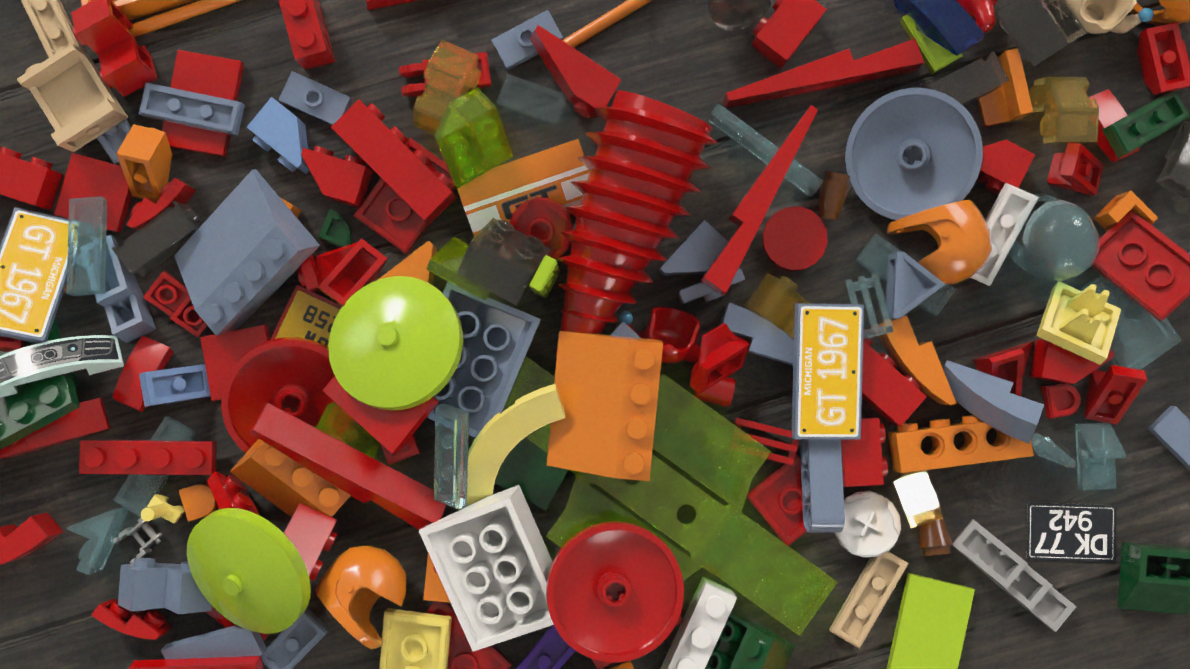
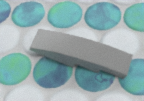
[952,519,1077,632]

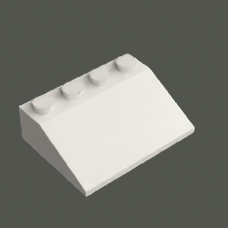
[419,485,554,652]

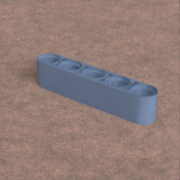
[800,439,845,533]

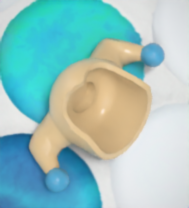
[1050,0,1154,34]

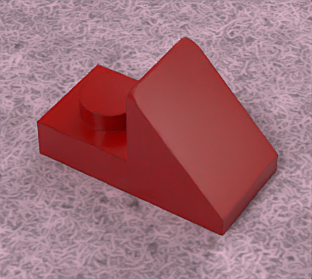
[1047,143,1104,196]
[1084,365,1147,424]

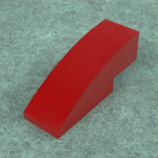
[0,512,63,566]

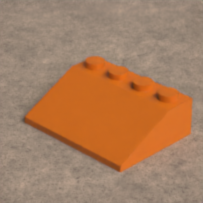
[547,331,663,481]

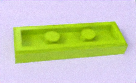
[529,255,560,299]

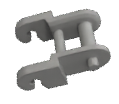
[112,518,163,564]

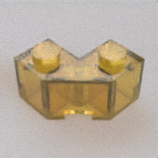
[413,40,481,141]
[1029,77,1099,144]
[745,273,823,340]

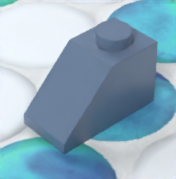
[658,220,728,276]

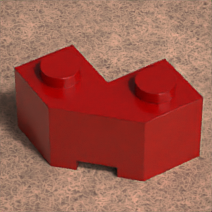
[71,0,158,97]

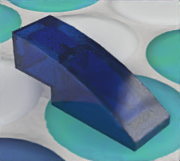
[894,0,984,56]

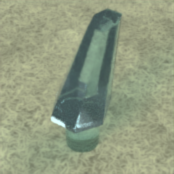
[1031,433,1077,468]

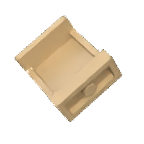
[17,44,128,152]

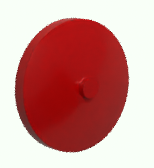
[221,337,356,453]
[546,521,684,663]

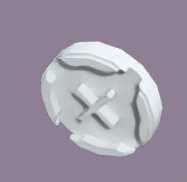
[834,491,901,558]

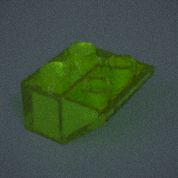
[434,87,513,189]

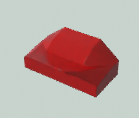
[1137,22,1190,95]
[690,323,750,394]

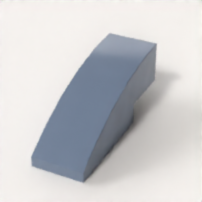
[81,235,156,343]
[719,303,794,366]
[943,360,1044,444]

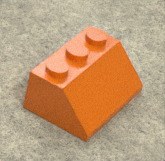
[230,439,351,517]

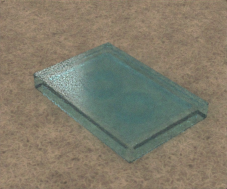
[1080,275,1182,370]

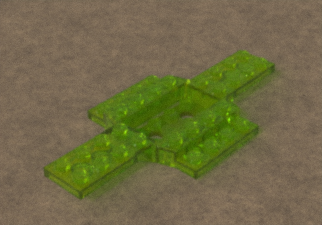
[503,356,838,636]

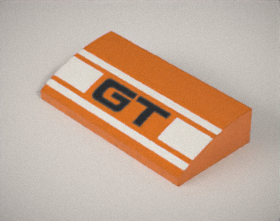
[454,139,589,246]

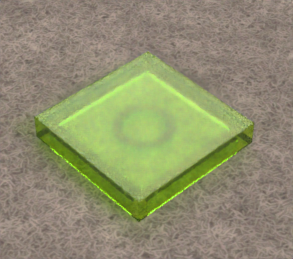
[426,237,511,300]

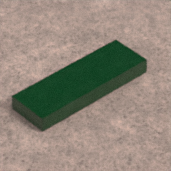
[1102,91,1190,158]

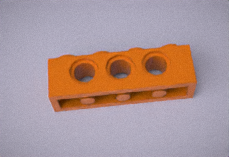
[888,415,1034,473]

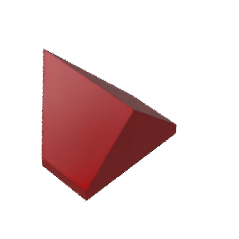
[316,238,387,306]
[973,340,1034,396]

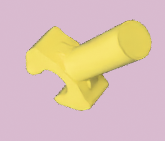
[141,494,184,524]

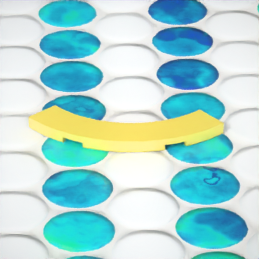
[460,384,565,509]

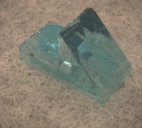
[1075,423,1126,490]
[67,507,129,575]

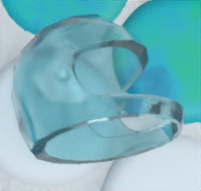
[1009,194,1099,281]

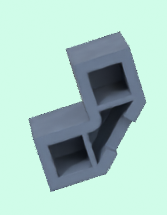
[118,558,212,614]

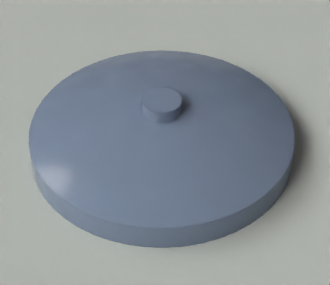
[845,88,983,220]

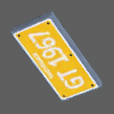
[0,207,85,343]
[792,303,864,439]

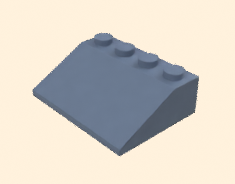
[174,169,320,336]
[427,281,541,438]

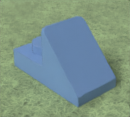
[139,364,211,407]

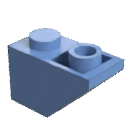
[247,97,309,174]

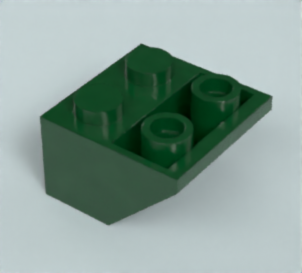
[1117,542,1190,615]
[705,612,795,669]

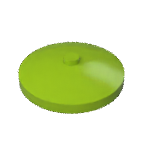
[329,276,463,410]
[187,508,311,634]

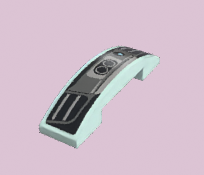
[0,335,124,398]

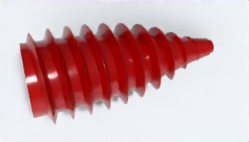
[556,90,718,358]

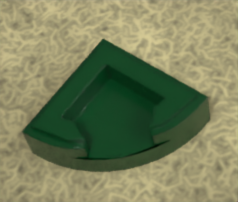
[318,209,352,248]

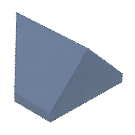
[885,251,946,320]

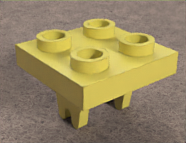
[1036,281,1121,365]

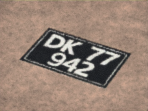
[1027,503,1117,562]

